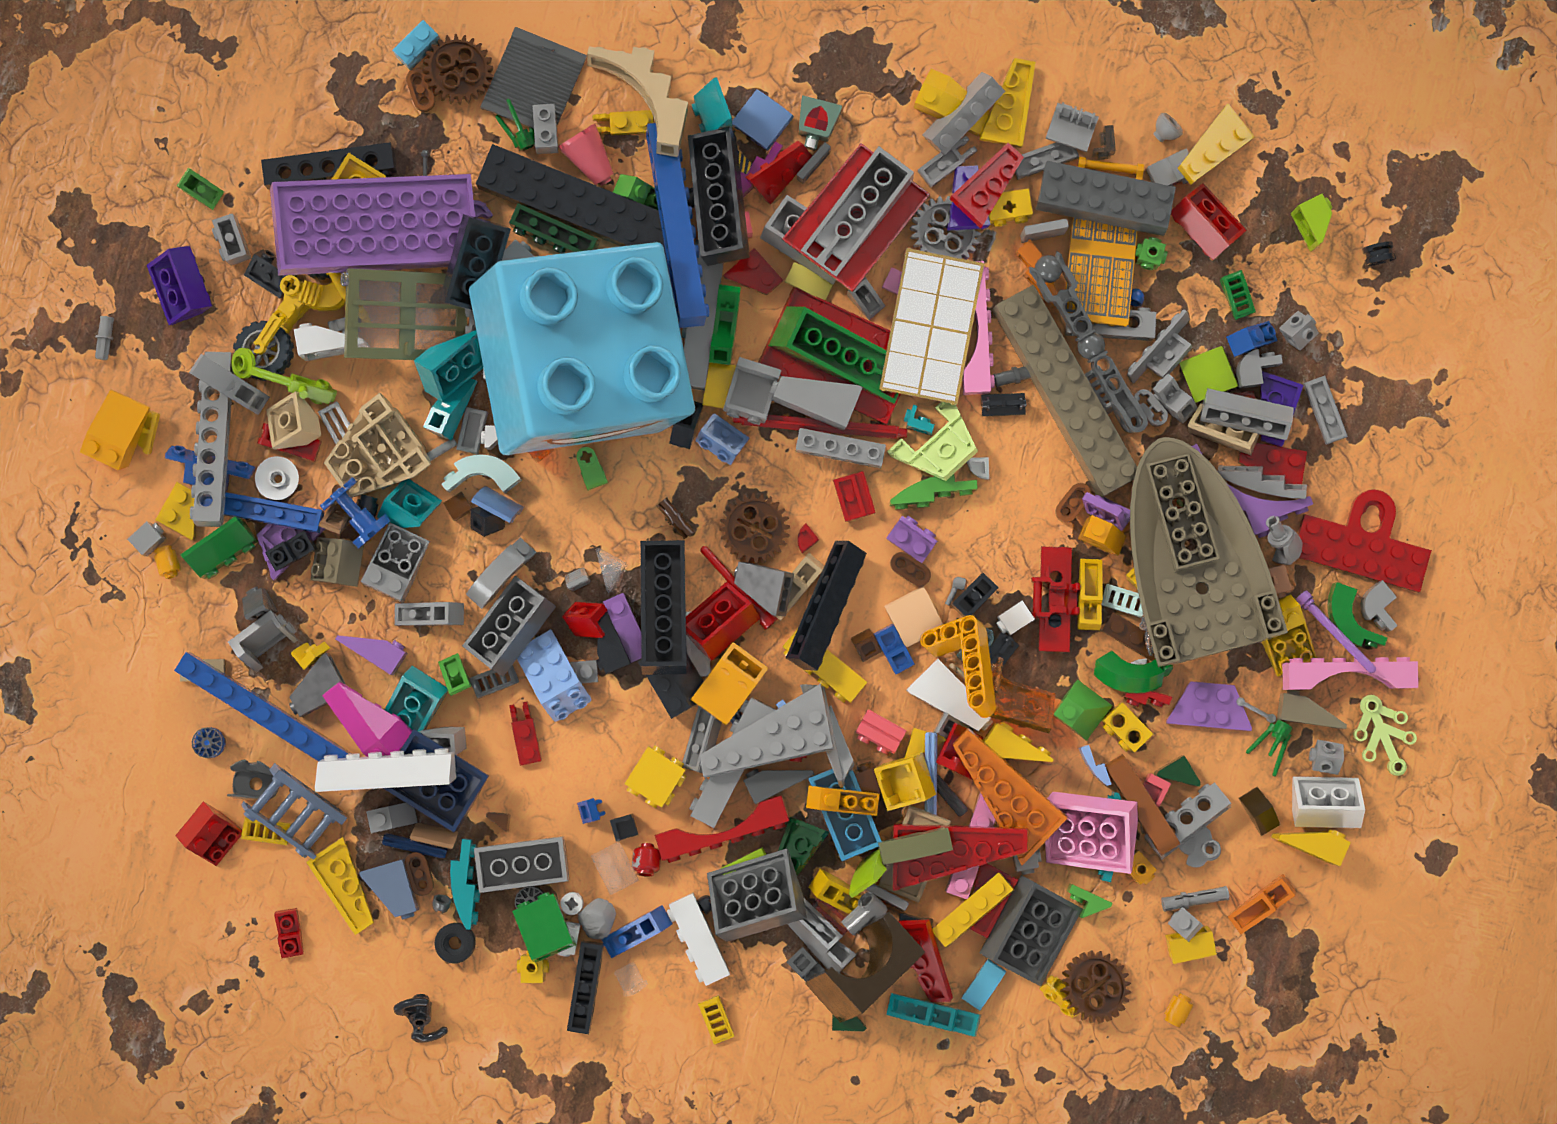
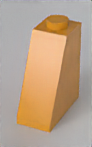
[1078,515,1127,556]

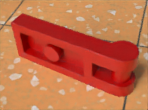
[257,423,322,462]

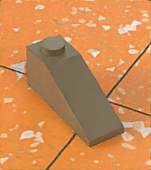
[1277,690,1347,729]

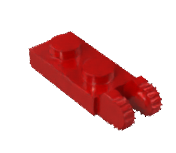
[509,701,542,766]

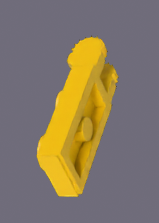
[592,110,654,136]

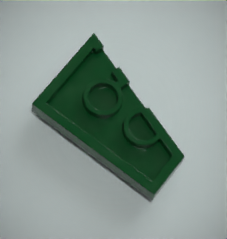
[778,817,829,876]

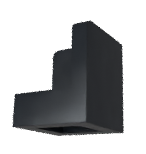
[470,506,505,537]
[610,813,639,842]

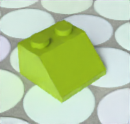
[1290,194,1332,252]

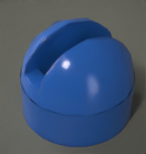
[1130,288,1144,307]

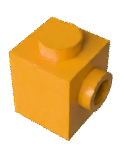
[1129,850,1157,885]

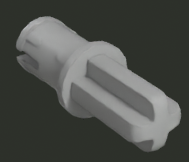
[95,316,114,360]

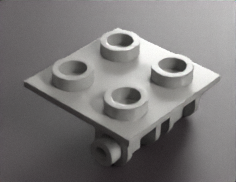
[1045,102,1099,152]

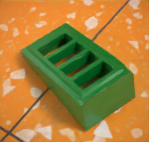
[1220,270,1256,320]

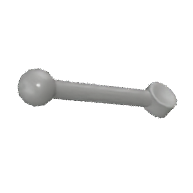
[1236,697,1276,723]

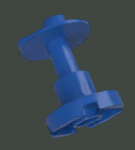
[320,477,391,549]

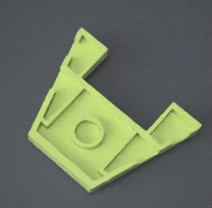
[887,402,978,481]

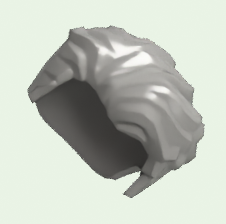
[578,898,616,939]

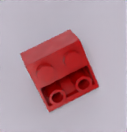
[175,801,242,866]

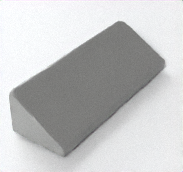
[683,706,722,773]

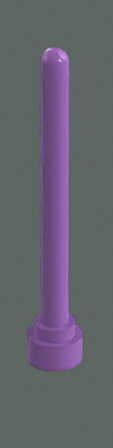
[1296,590,1376,673]

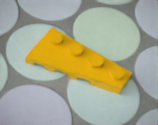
[979,58,1036,148]
[1178,104,1255,185]
[306,837,374,935]

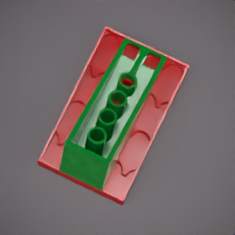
[758,287,901,424]

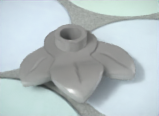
[1179,827,1221,868]

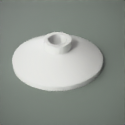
[255,456,299,500]

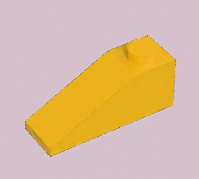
[809,869,863,914]

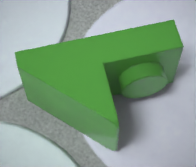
[177,168,224,210]
[438,653,472,696]
[1067,883,1113,918]

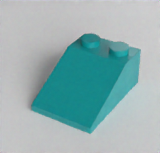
[691,77,733,133]
[414,330,483,402]
[384,666,448,731]

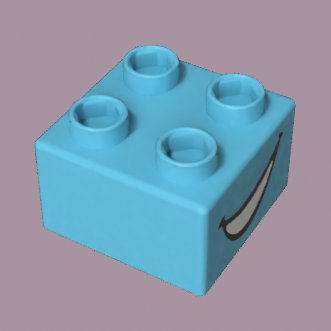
[469,242,695,455]

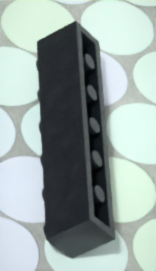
[786,541,867,671]

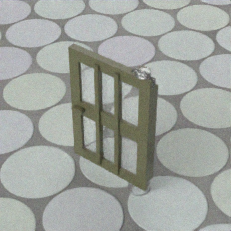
[341,268,467,360]

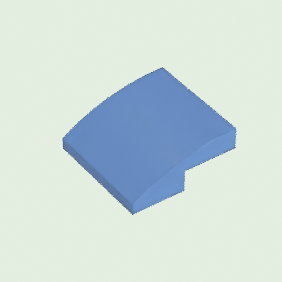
[732,89,794,151]
[471,486,524,523]

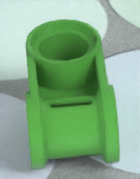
[576,447,608,491]

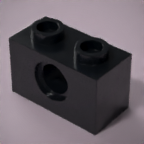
[951,572,999,617]

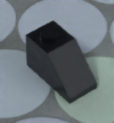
[669,401,703,449]

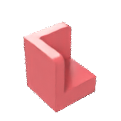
[1143,773,1171,807]

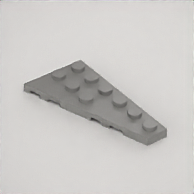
[700,684,834,778]

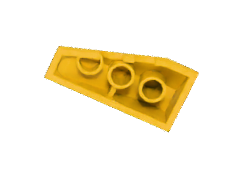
[914,68,990,137]

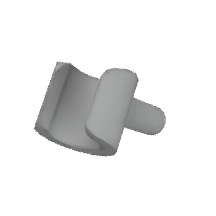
[945,577,966,606]

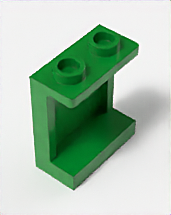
[512,892,576,963]

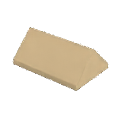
[1188,401,1260,455]

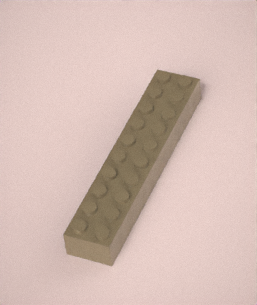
[992,285,1137,497]

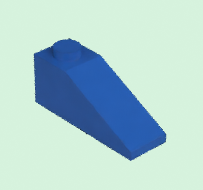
[601,905,673,958]

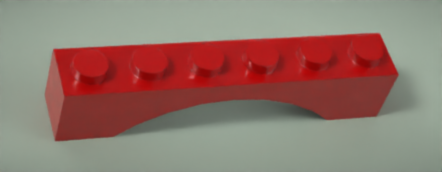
[654,795,789,863]

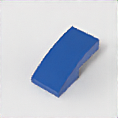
[874,624,915,675]

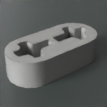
[1134,389,1168,427]

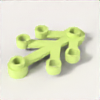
[1353,695,1417,776]

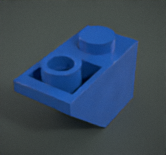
[1226,321,1278,357]

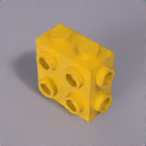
[624,745,687,809]

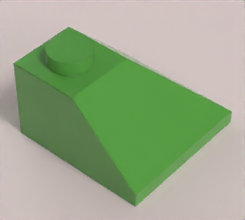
[1051,679,1113,741]

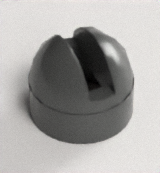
[432,894,451,913]

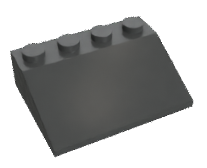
[707,849,807,942]
[979,875,1083,986]

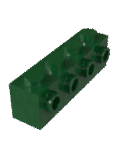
[509,203,599,254]

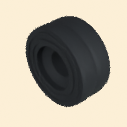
[434,923,476,964]

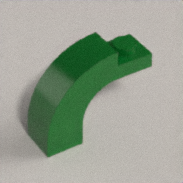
[709,284,741,365]
[1327,582,1388,649]
[1094,651,1173,693]

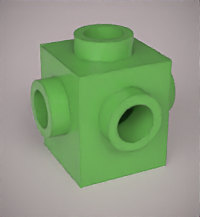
[1135,237,1168,270]

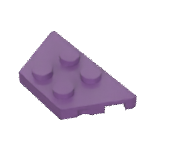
[257,524,325,580]
[1166,681,1252,731]

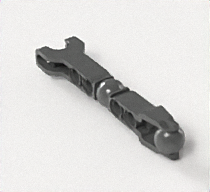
[1029,251,1148,433]

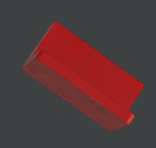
[562,602,608,638]

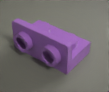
[1082,492,1130,530]
[886,516,938,563]

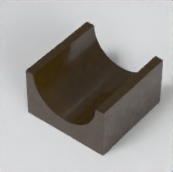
[805,912,925,1023]

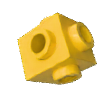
[517,950,549,983]

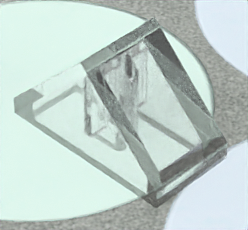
[596,548,628,593]

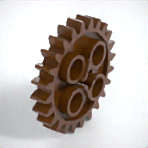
[422,34,493,105]
[719,493,790,564]
[1060,950,1131,1024]

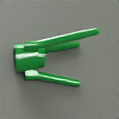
[495,99,535,151]
[1246,720,1293,777]

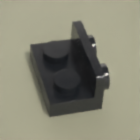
[244,249,297,298]

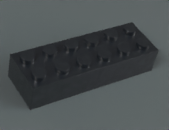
[688,127,750,266]
[640,540,687,675]

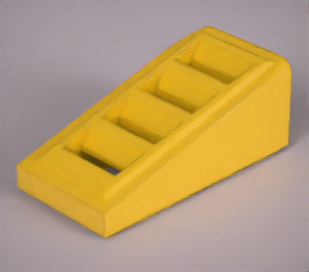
[241,817,291,845]
[698,995,735,1045]

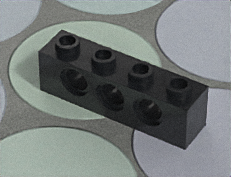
[567,940,605,1035]

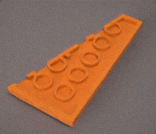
[953,728,1067,865]

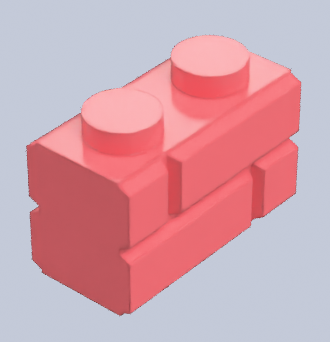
[855,709,907,755]

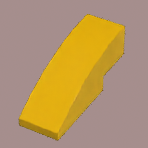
[1078,559,1103,630]

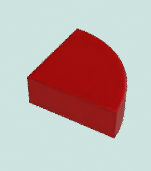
[798,523,819,554]

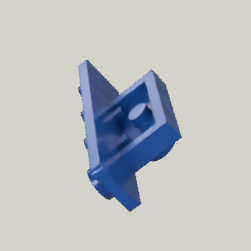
[165,445,255,491]

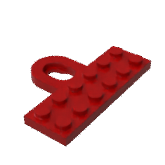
[1298,489,1432,593]

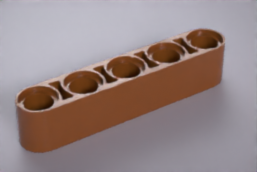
[1105,754,1180,856]

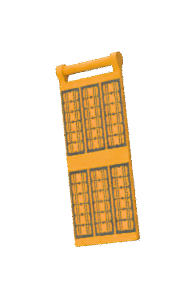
[1065,157,1144,327]

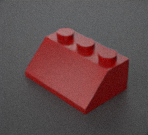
[1171,183,1247,260]
[686,582,761,661]

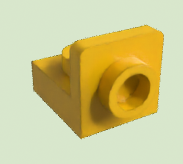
[291,642,330,670]

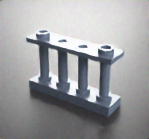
[241,763,347,860]

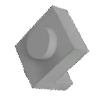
[1168,907,1203,942]

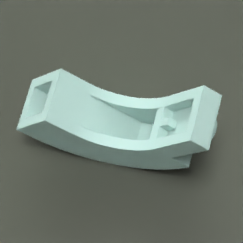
[442,455,522,493]

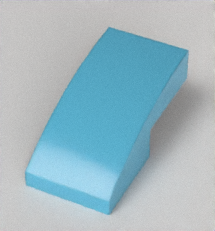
[962,959,1006,1011]

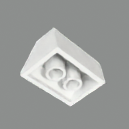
[1292,777,1365,828]

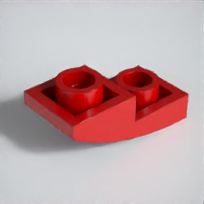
[1122,691,1172,708]
[274,908,304,959]

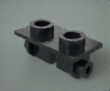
[981,393,1026,416]
[989,632,1019,679]

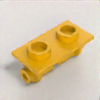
[1039,975,1080,1018]

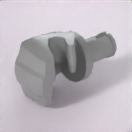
[1266,516,1303,565]

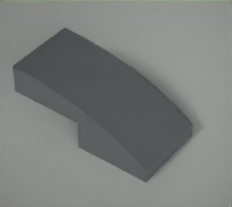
[787,947,825,982]

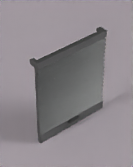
[480,27,587,129]

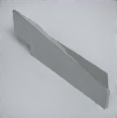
[800,684,854,788]
[788,898,856,973]

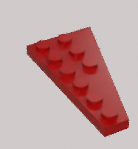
[893,824,1028,891]

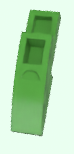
[890,474,978,510]

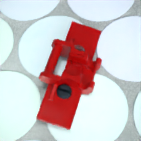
[1031,546,1080,652]

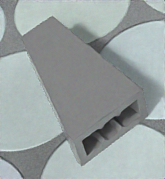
[769,376,862,431]

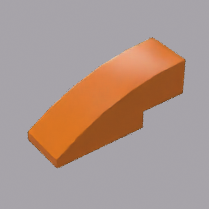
[1015,239,1057,308]
[1228,874,1297,934]

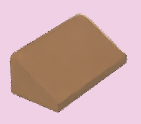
[410,823,459,849]

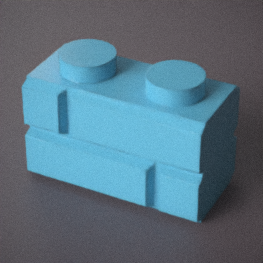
[392,20,440,70]

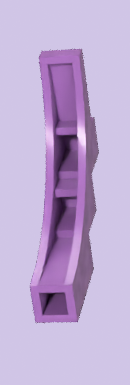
[1192,444,1313,538]

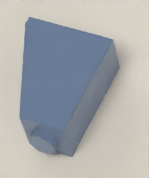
[359,859,419,920]

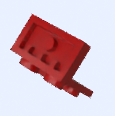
[936,723,983,781]

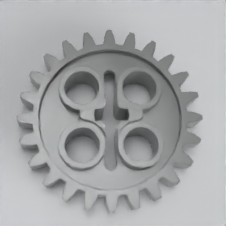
[910,196,981,260]

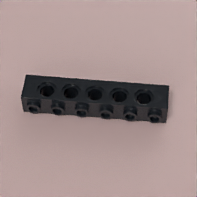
[261,142,397,190]

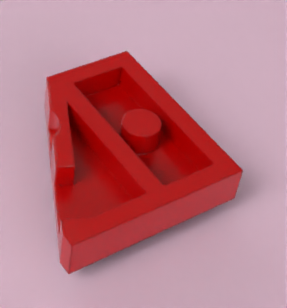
[723,248,783,295]

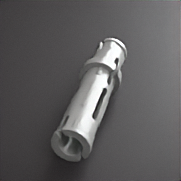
[1161,886,1229,912]

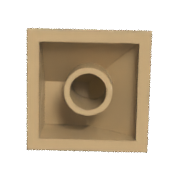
[266,391,321,449]

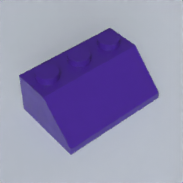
[147,246,212,325]

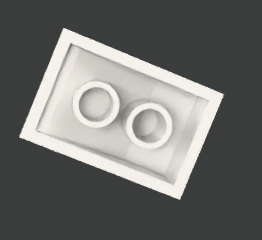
[294,323,369,361]

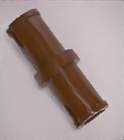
[657,497,694,539]

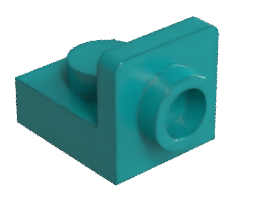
[904,405,935,436]

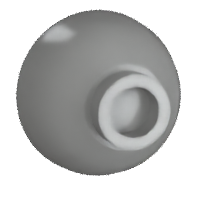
[1153,113,1183,142]

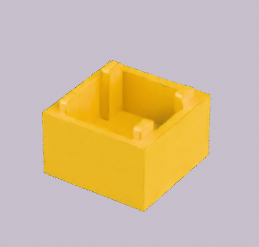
[874,752,936,811]

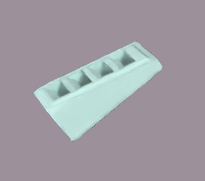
[1102,584,1144,618]

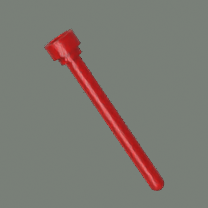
[700,546,778,630]

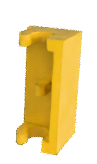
[1165,926,1217,964]

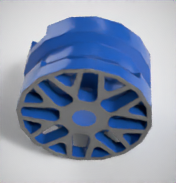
[191,727,226,758]

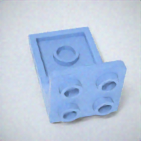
[517,629,592,722]

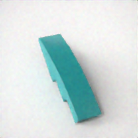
[886,993,981,1037]

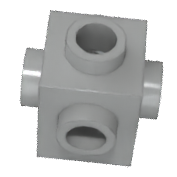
[1279,311,1319,350]
[1309,739,1344,775]

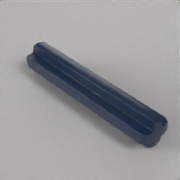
[382,833,447,859]

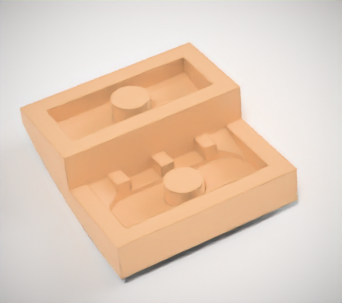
[884,586,943,648]

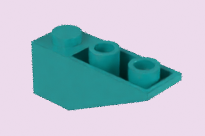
[423,379,478,441]

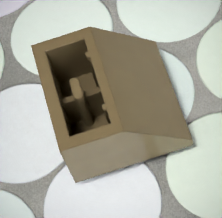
[311,537,364,587]

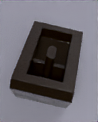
[1238,787,1280,836]

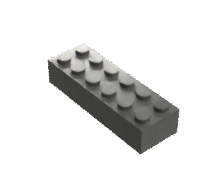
[1036,161,1176,236]

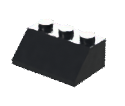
[638,652,704,719]

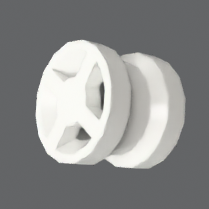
[560,892,584,915]

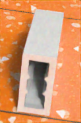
[906,659,994,731]

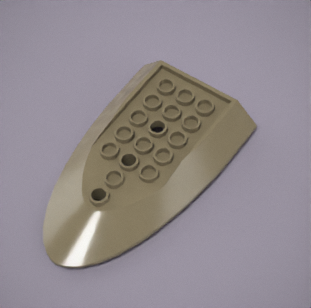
[1130,437,1288,667]

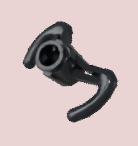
[393,994,448,1043]

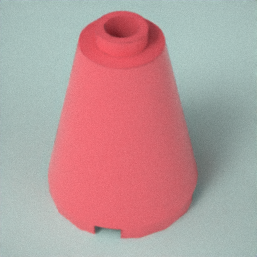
[558,123,613,187]

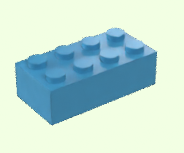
[808,769,882,861]

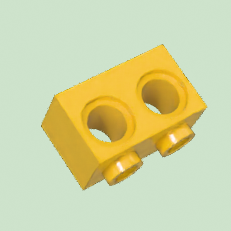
[1102,702,1153,753]

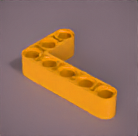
[920,615,996,718]

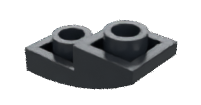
[265,530,317,572]

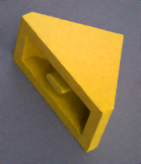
[904,728,946,757]

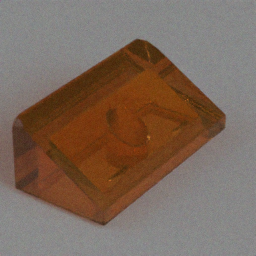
[528,449,554,463]

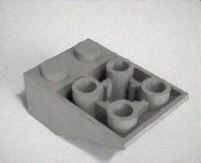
[361,523,430,603]

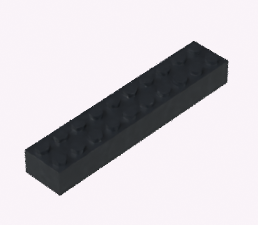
[476,144,693,262]

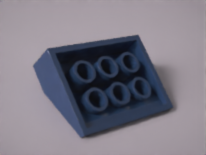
[383,729,489,832]

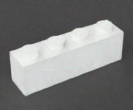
[667,893,730,986]

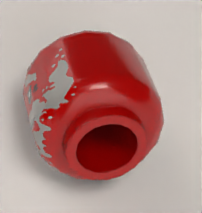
[632,843,661,877]

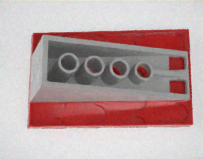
[782,143,930,292]

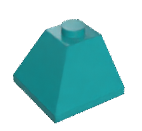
[377,479,442,528]

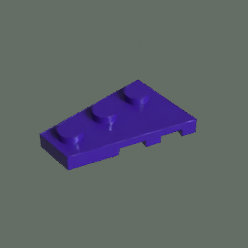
[947,165,991,231]
[1261,371,1303,447]

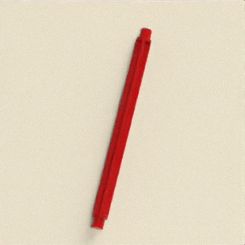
[733,414,907,439]

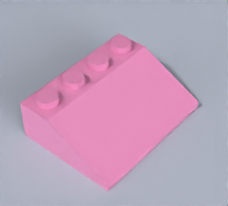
[1045,792,1138,874]

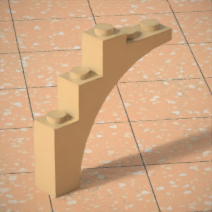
[587,46,688,157]

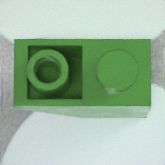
[613,174,658,210]

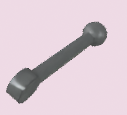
[421,150,430,176]

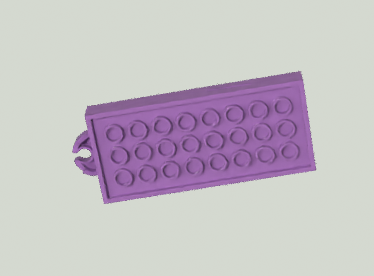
[270,174,493,276]

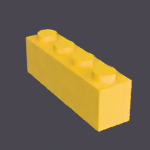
[783,628,867,703]
[932,873,1015,947]

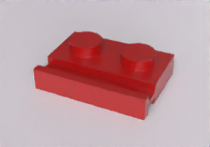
[833,471,876,522]

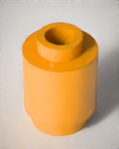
[154,545,181,579]
[1164,993,1194,1028]

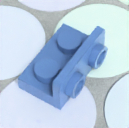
[696,413,749,465]

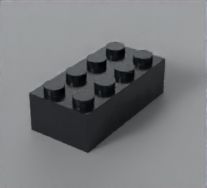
[439,214,511,310]

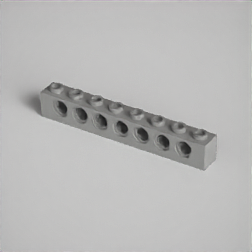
[190,352,234,527]

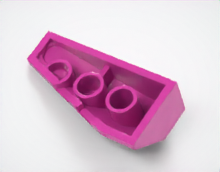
[322,681,412,757]

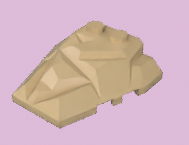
[324,393,431,498]

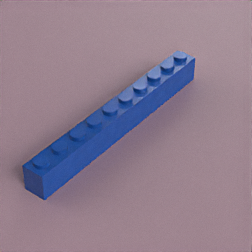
[646,123,709,328]
[174,652,352,761]

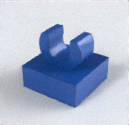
[577,798,606,824]

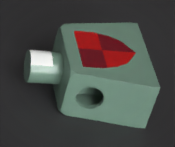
[799,95,842,151]

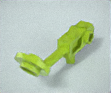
[232,348,337,404]

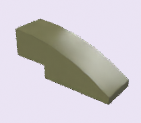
[878,827,953,865]

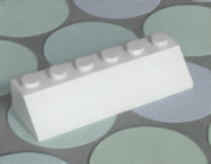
[315,748,456,792]

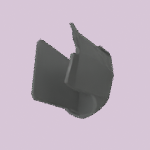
[227,759,279,801]

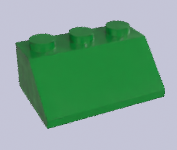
[180,517,258,579]

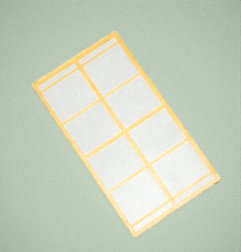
[879,248,984,405]

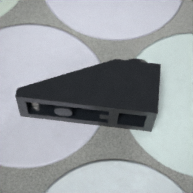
[596,603,631,675]

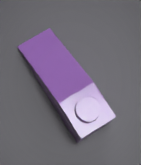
[603,593,641,663]
[335,635,408,675]

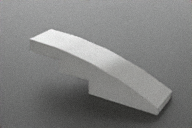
[1217,465,1307,499]

